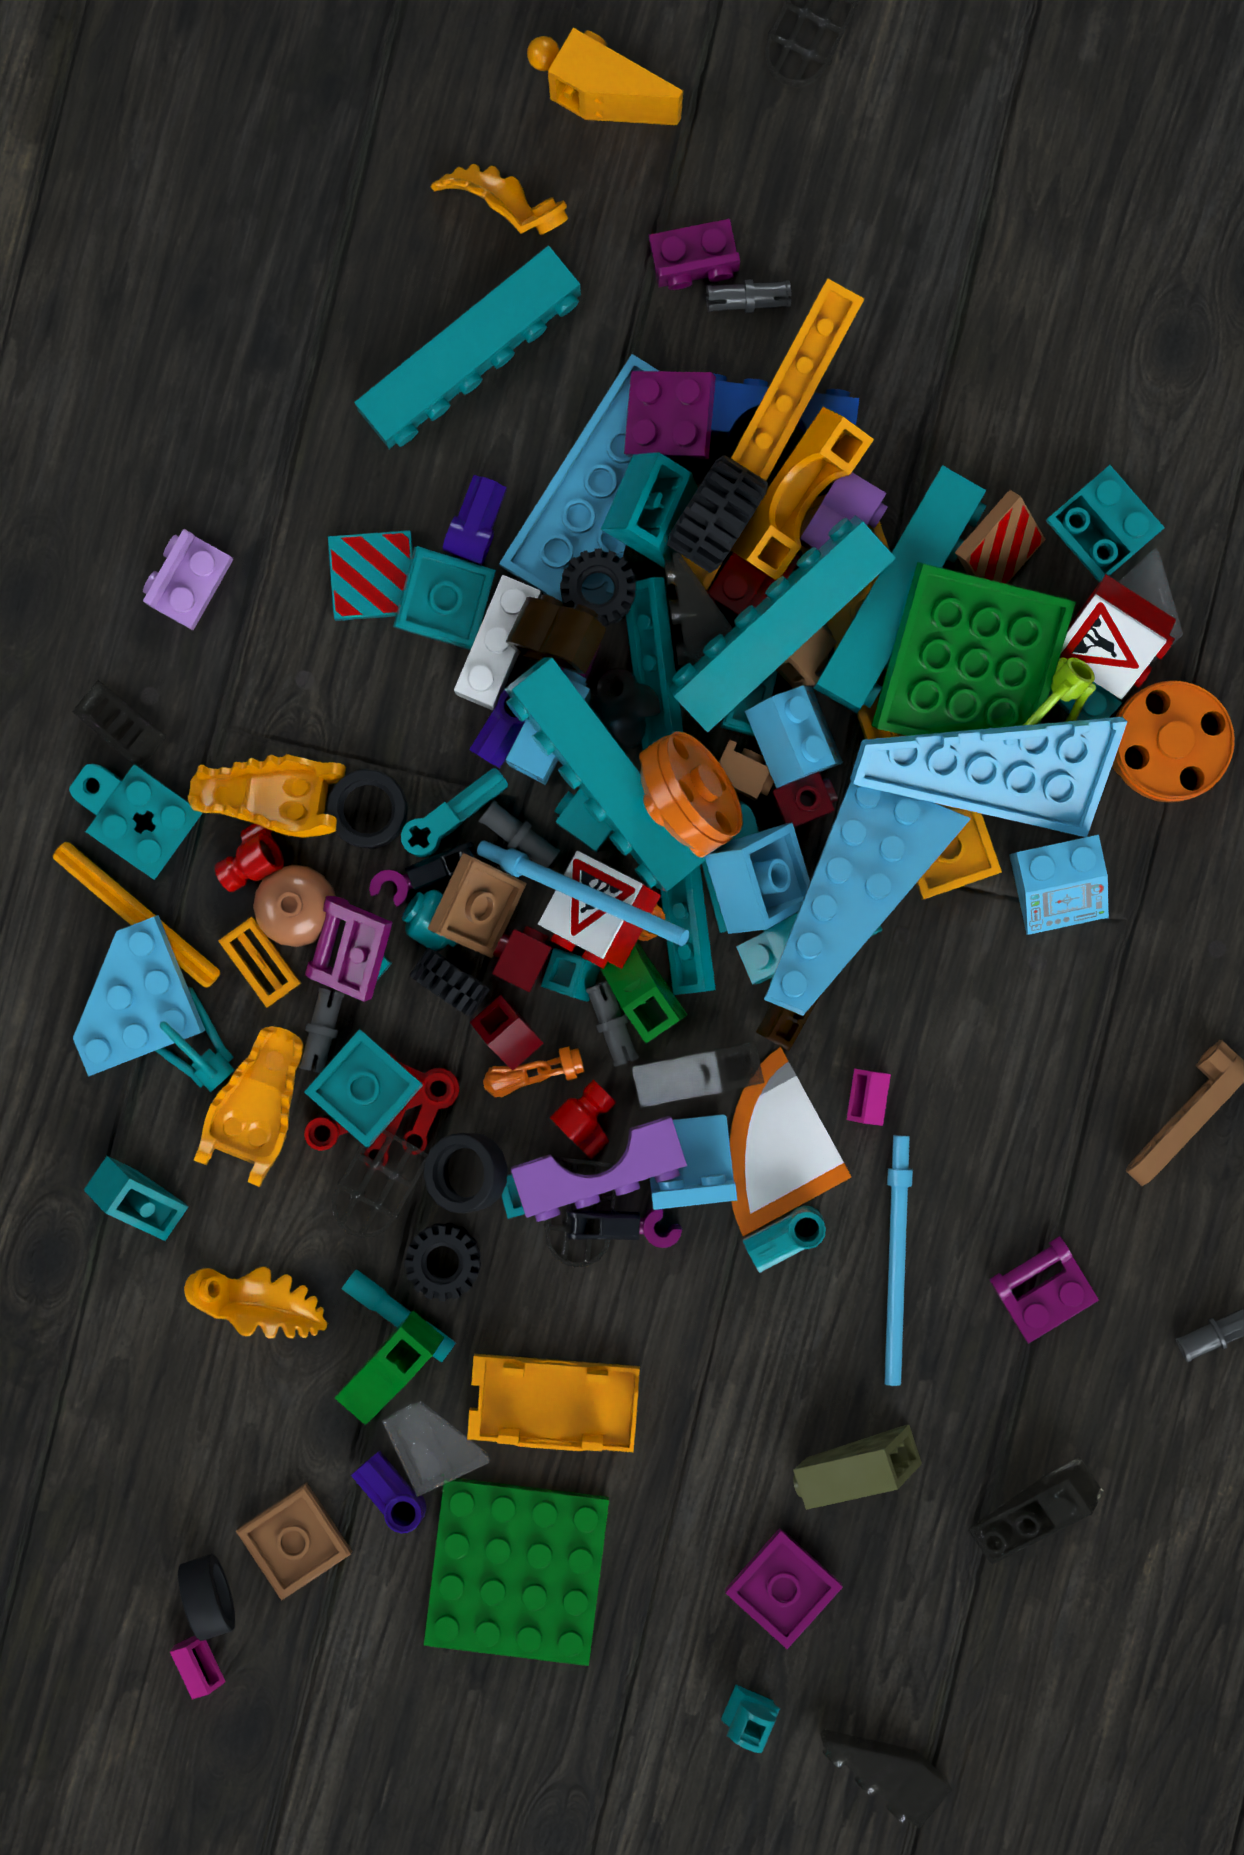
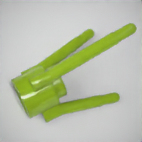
[1022,657,1096,726]

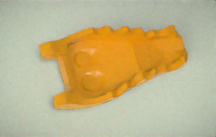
[188,754,346,838]
[193,1026,304,1187]

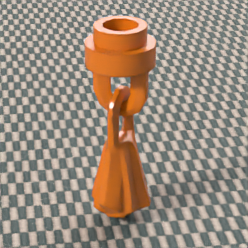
[483,1046,585,1097]

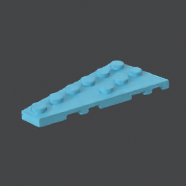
[499,354,659,628]
[850,717,1127,837]
[764,780,971,1016]

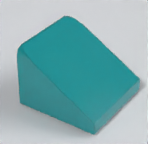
[541,947,600,1002]

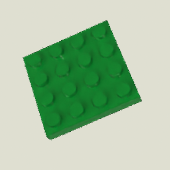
[872,562,1076,736]
[424,1477,609,1666]

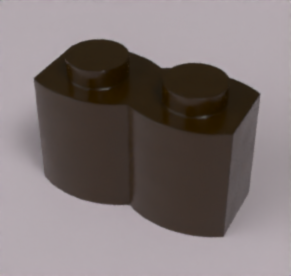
[506,594,607,674]

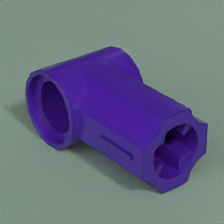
[443,475,507,565]
[469,690,526,769]
[351,1450,426,1534]

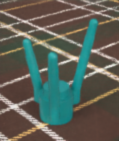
[156,987,235,1092]

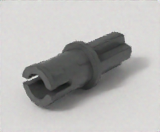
[1176,1308,1244,1362]

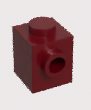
[770,772,838,828]
[492,926,553,992]
[470,995,544,1071]

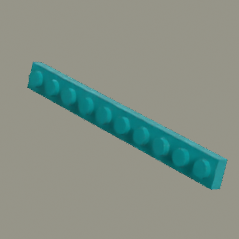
[626,577,716,995]

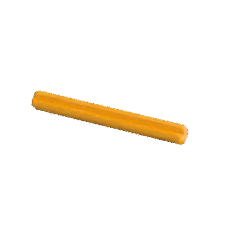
[53,842,220,988]

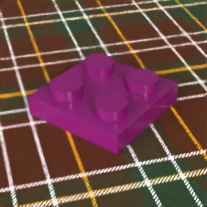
[624,371,716,459]
[725,1528,843,1649]

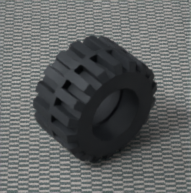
[667,455,768,573]

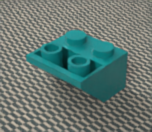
[601,452,698,568]
[1045,465,1165,582]

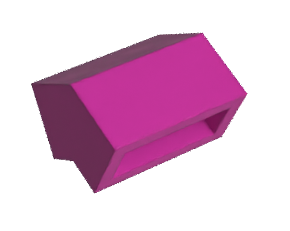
[846,1069,891,1126]
[170,1635,226,1699]

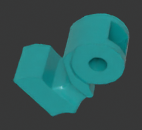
[721,1685,780,1753]

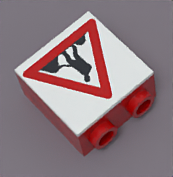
[1059,574,1176,700]
[538,851,661,969]

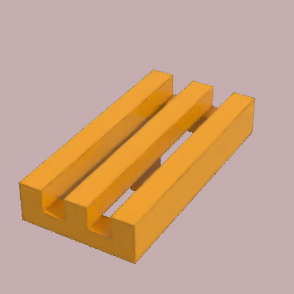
[218,916,302,1008]

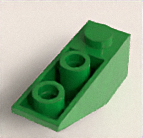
[600,941,688,1043]
[335,1310,444,1425]

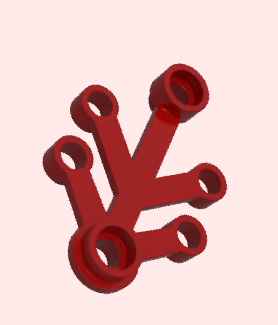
[304,1052,460,1170]

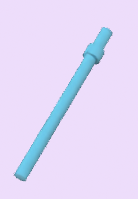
[477,840,689,946]
[884,1135,913,1386]

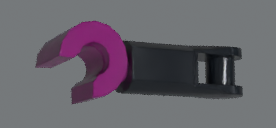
[369,841,475,908]
[566,1208,682,1248]

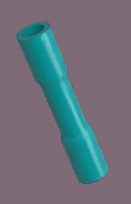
[341,1269,456,1363]

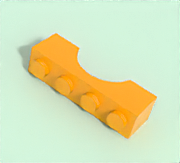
[731,407,874,580]

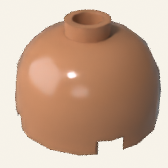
[253,864,336,947]

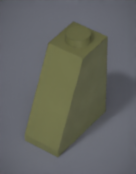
[793,1425,922,1510]

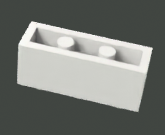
[454,575,542,710]

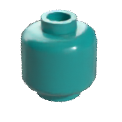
[402,890,457,951]

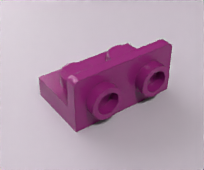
[649,219,741,290]

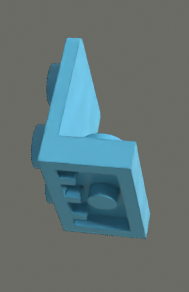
[647,1114,737,1210]

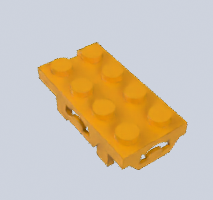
[467,1354,640,1452]

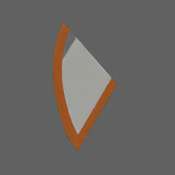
[730,1047,852,1236]

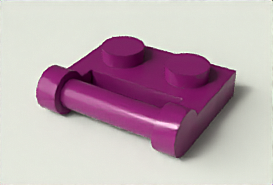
[305,896,393,1002]
[989,1236,1099,1344]

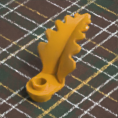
[431,164,568,235]
[184,1266,327,1338]

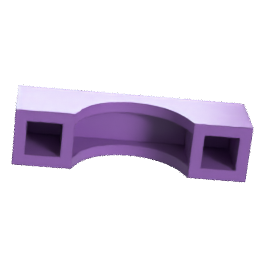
[511,1116,687,1222]

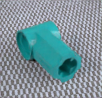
[743,1206,826,1273]

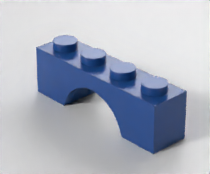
[711,374,859,441]

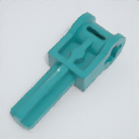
[401,768,508,857]

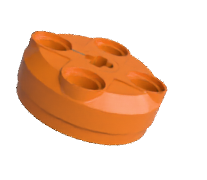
[1112,681,1235,802]
[639,731,743,858]

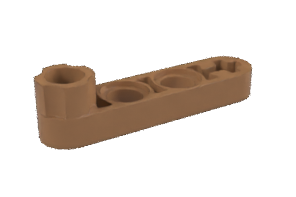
[1126,1040,1244,1186]

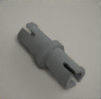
[706,279,791,313]
[479,800,561,868]
[586,981,639,1067]
[299,987,345,1073]

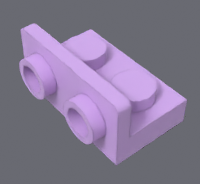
[143,529,233,630]

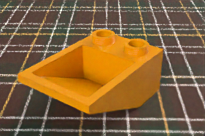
[527,27,683,125]

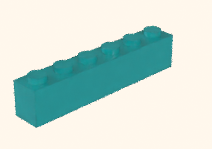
[354,245,581,449]
[813,465,987,713]
[669,515,896,732]
[504,657,706,892]

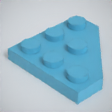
[73,915,205,1077]

